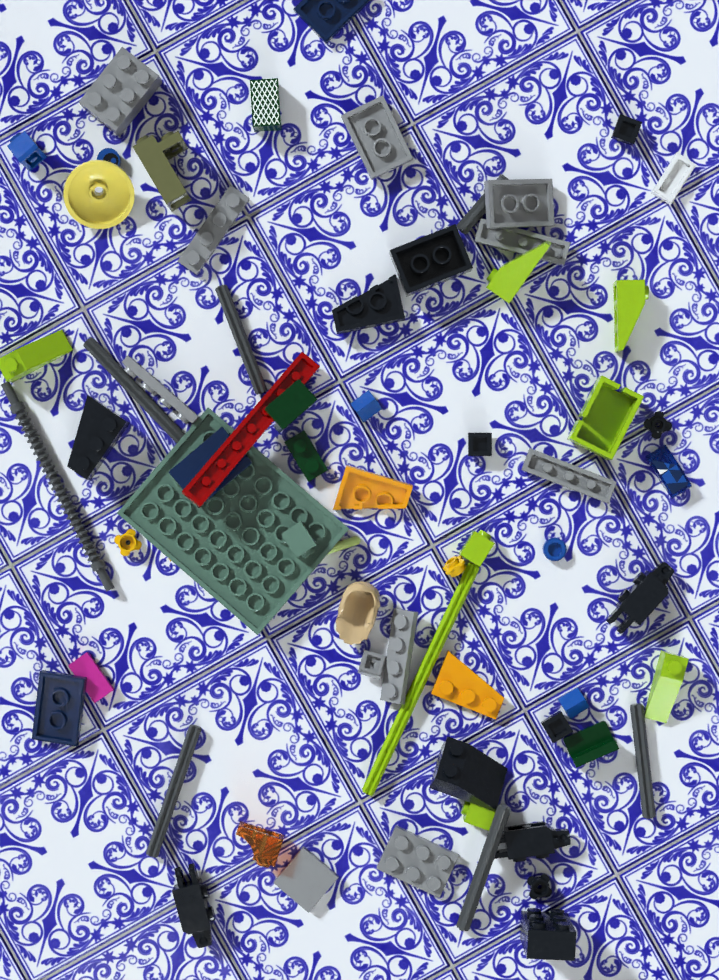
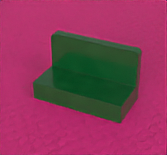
[265,379,317,433]
[563,721,619,768]

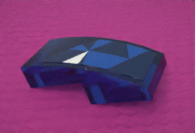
[646,445,692,499]

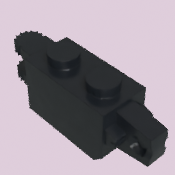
[606,562,674,634]
[494,821,571,862]
[172,863,215,948]

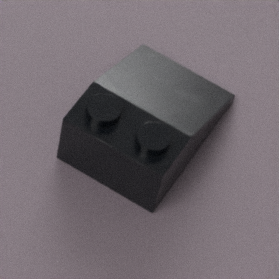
[429,736,508,812]

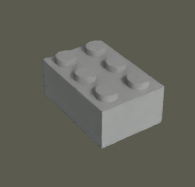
[79,47,163,137]

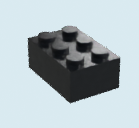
[389,224,473,297]
[520,908,576,961]

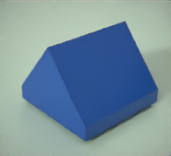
[350,390,382,423]
[558,687,589,719]

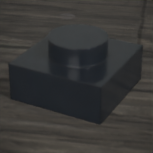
[611,114,642,146]
[468,433,492,456]
[541,711,573,743]

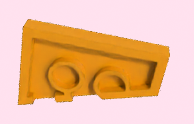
[333,465,413,510]
[431,651,504,720]

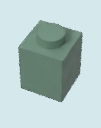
[281,521,317,559]

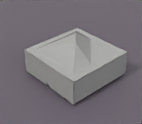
[358,649,387,680]

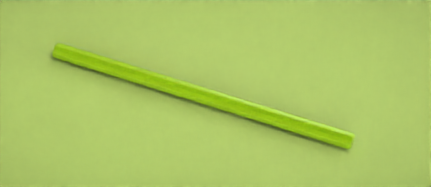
[362,562,480,796]

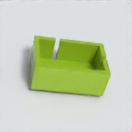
[567,376,644,460]

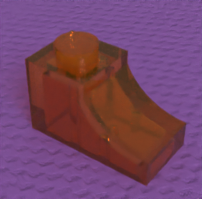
[236,821,284,868]

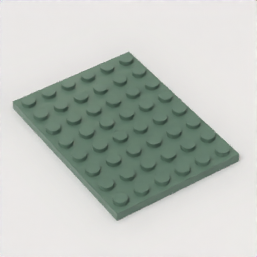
[117,408,349,635]

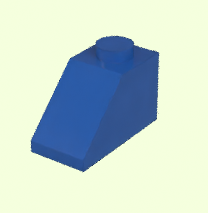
[7,131,47,172]

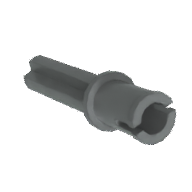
[456,174,509,235]

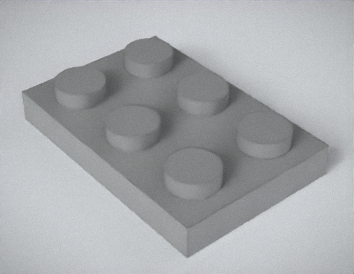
[341,95,413,180]
[484,179,555,229]
[376,825,459,898]

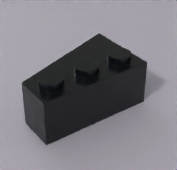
[67,395,130,480]

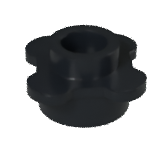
[644,411,672,439]
[527,874,552,899]

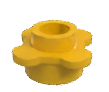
[114,529,142,556]
[443,555,466,577]

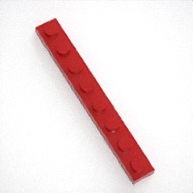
[182,352,320,508]

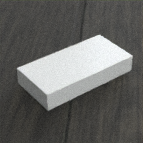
[651,152,697,205]

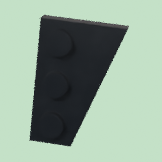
[332,274,405,334]

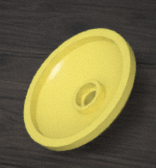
[63,160,135,229]

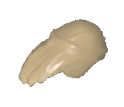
[336,581,381,645]

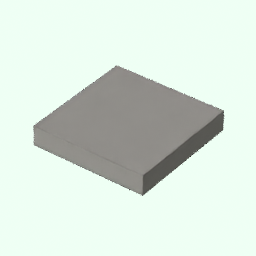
[273,846,339,913]

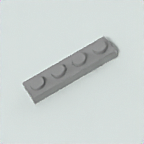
[178,185,250,275]
[474,218,571,266]
[122,355,199,424]
[521,448,617,504]
[380,608,418,705]

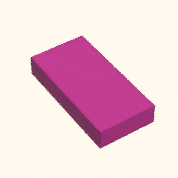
[68,652,114,703]

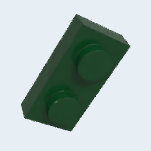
[285,430,328,482]

